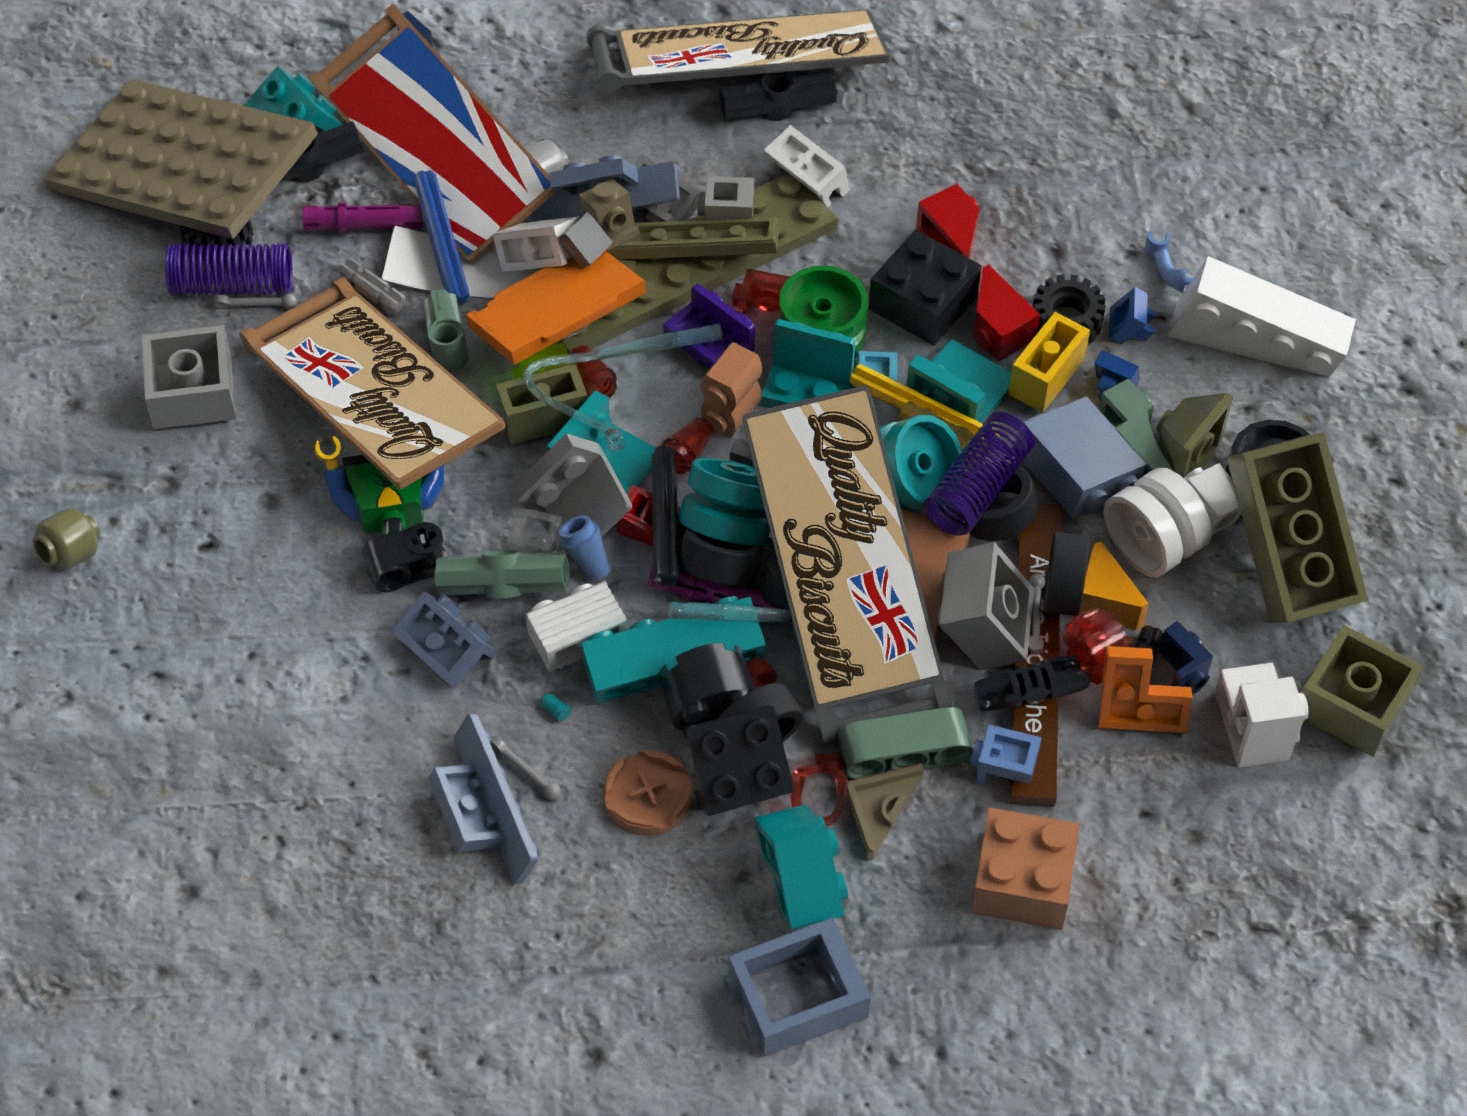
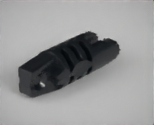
[974,654,1092,712]

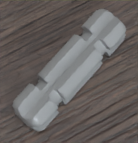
[339,259,406,315]

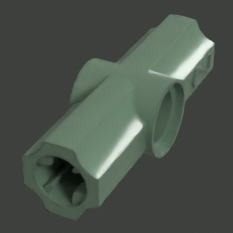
[435,550,570,599]

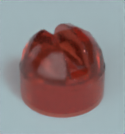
[747,658,777,689]

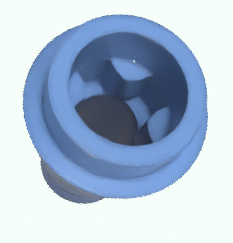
[559,515,611,581]

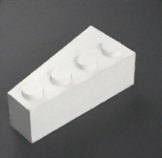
[1167,256,1356,377]

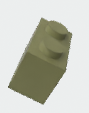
[496,364,588,446]

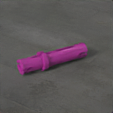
[302,202,422,233]
[648,563,776,622]

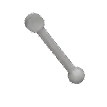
[213,294,297,310]
[1028,573,1046,655]
[490,736,561,801]

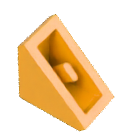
[1077,541,1149,630]

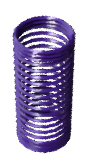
[165,243,293,296]
[924,412,1035,536]

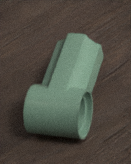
[422,289,468,372]

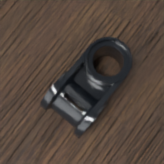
[362,522,448,593]

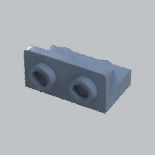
[391,591,498,687]

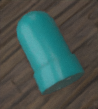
[540,693,571,722]

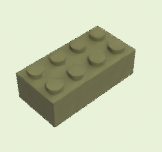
[1227,432,1368,623]

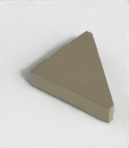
[842,763,924,861]

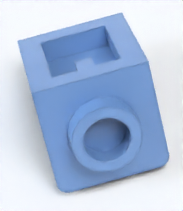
[970,725,1042,785]

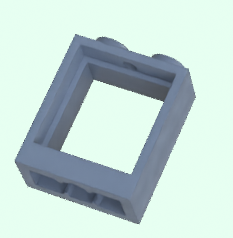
[723,918,871,1057]

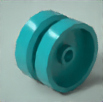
[879,415,965,512]
[678,458,770,545]

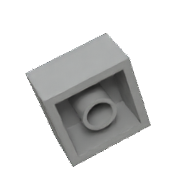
[141,325,236,429]
[938,542,1034,670]

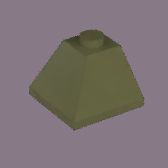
[1157,393,1233,478]

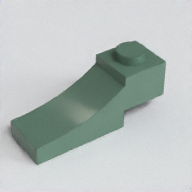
[1099,378,1176,477]

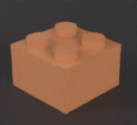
[971,807,1080,930]

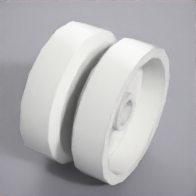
[1103,467,1212,578]

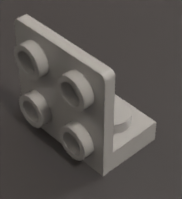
[511,433,632,537]

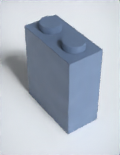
[1013,396,1147,518]

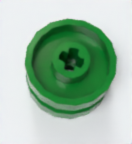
[779,266,868,358]

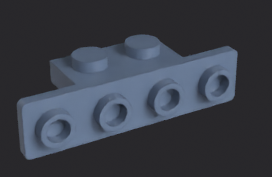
[532,155,680,222]
[428,713,538,884]

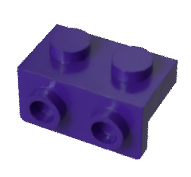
[663,283,755,369]

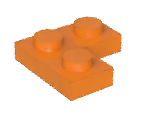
[1098,646,1193,733]

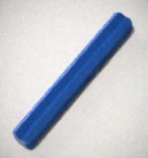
[414,170,470,305]

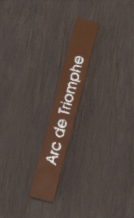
[1010,503,1063,807]

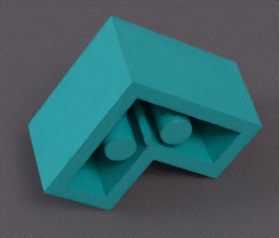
[754,804,848,930]

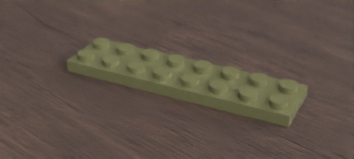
[557,173,838,359]

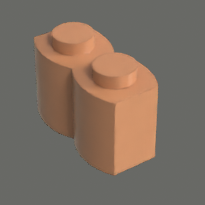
[701,342,762,438]

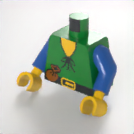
[314,436,444,536]

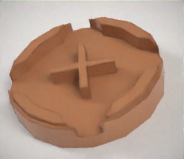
[603,750,693,836]

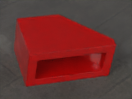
[916,183,980,259]
[974,264,1040,362]

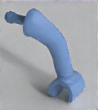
[1144,231,1193,293]

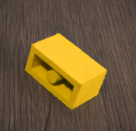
[1008,312,1090,413]

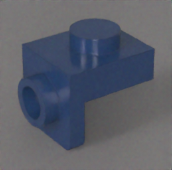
[1158,621,1213,695]

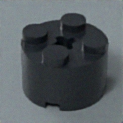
[658,643,755,739]

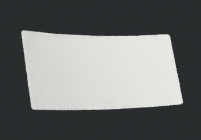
[382,226,542,299]

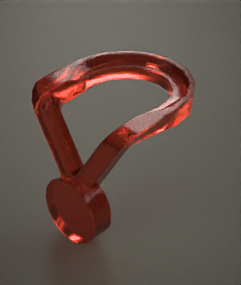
[790,753,848,827]

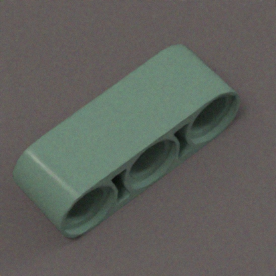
[838,707,973,779]

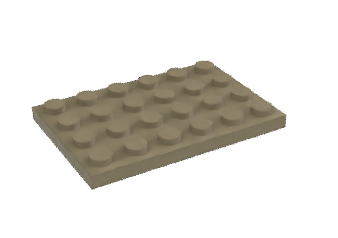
[43,79,318,239]

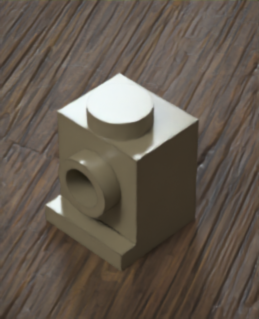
[579,178,640,251]

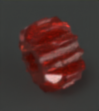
[1063,607,1132,685]

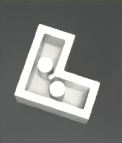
[1215,662,1308,768]

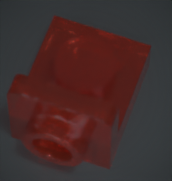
[732,268,790,316]

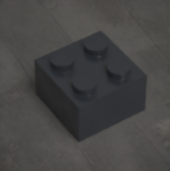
[868,230,982,346]

